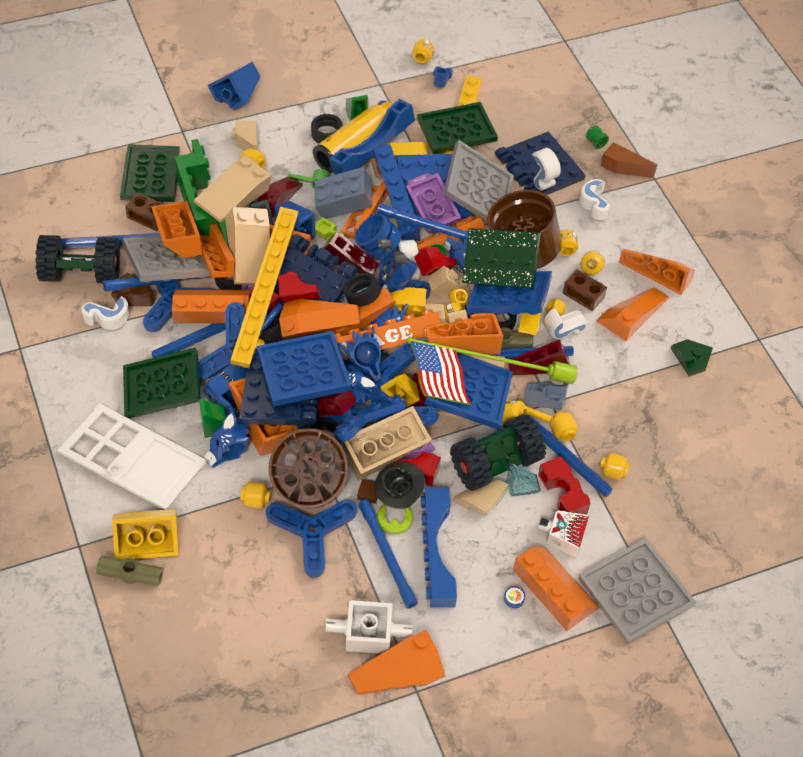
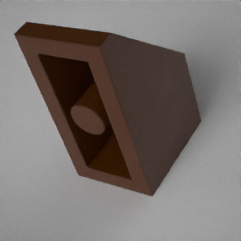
[111,272,154,306]

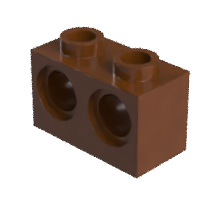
[125,192,164,232]
[562,269,607,312]

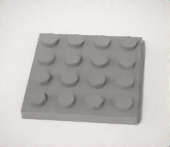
[443,140,514,222]
[122,236,210,282]
[578,538,696,645]

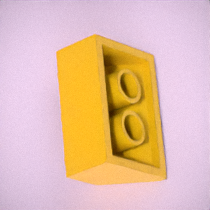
[112,509,179,559]

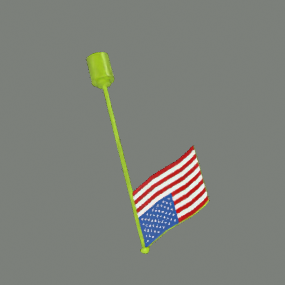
[407,337,578,405]

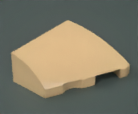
[453,480,509,516]

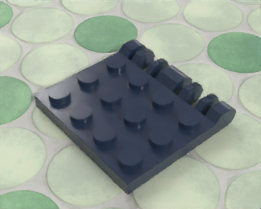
[494,131,586,195]
[274,234,358,306]
[240,360,319,426]

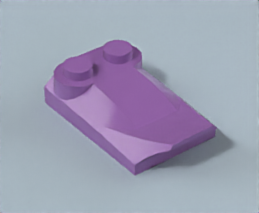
[406,173,461,234]

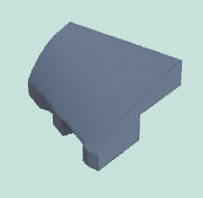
[524,381,569,410]

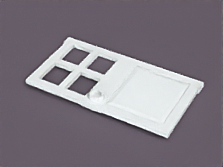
[58,403,208,510]

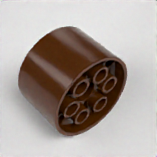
[487,190,562,269]
[269,429,349,509]

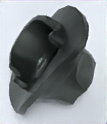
[374,461,426,509]

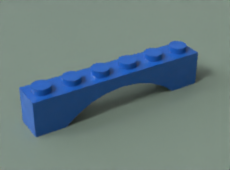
[329,99,415,175]
[374,144,420,242]
[420,488,457,608]

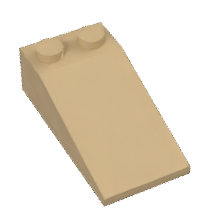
[194,155,272,223]
[225,207,270,285]
[340,406,432,481]

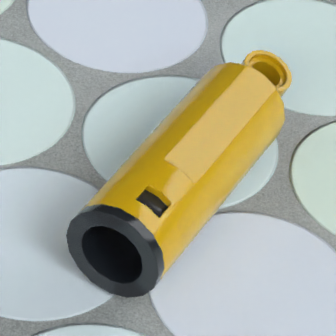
[313,101,394,173]

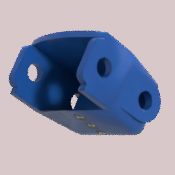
[203,364,247,418]

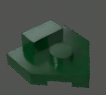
[671,339,713,377]

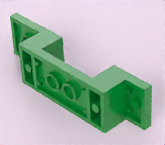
[175,139,229,247]

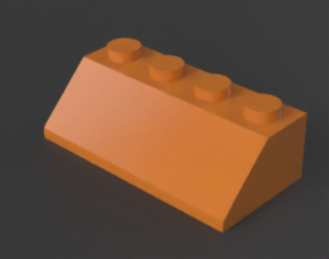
[151,201,202,258]
[172,290,251,323]
[513,547,599,631]

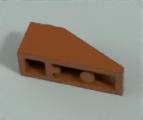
[601,142,658,178]

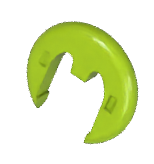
[377,504,413,534]

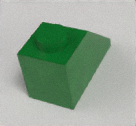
[346,95,368,121]
[199,399,228,438]

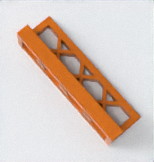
[341,181,388,240]
[200,224,235,278]

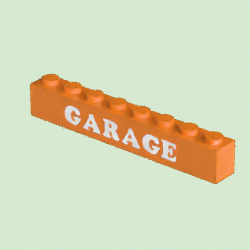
[334,309,441,360]

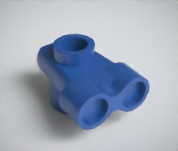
[433,66,453,88]

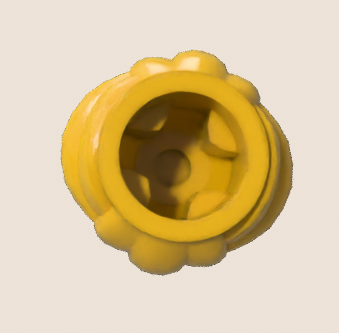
[449,288,469,307]
[546,299,566,316]

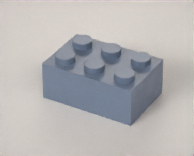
[315,167,372,219]

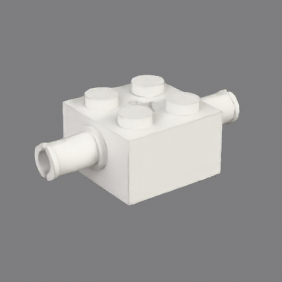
[325,600,413,654]

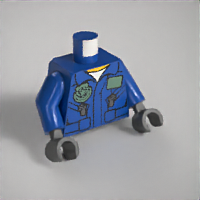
[377,238,419,292]

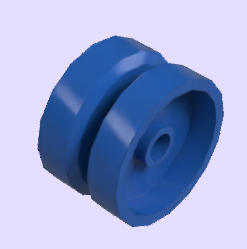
[355,213,401,260]

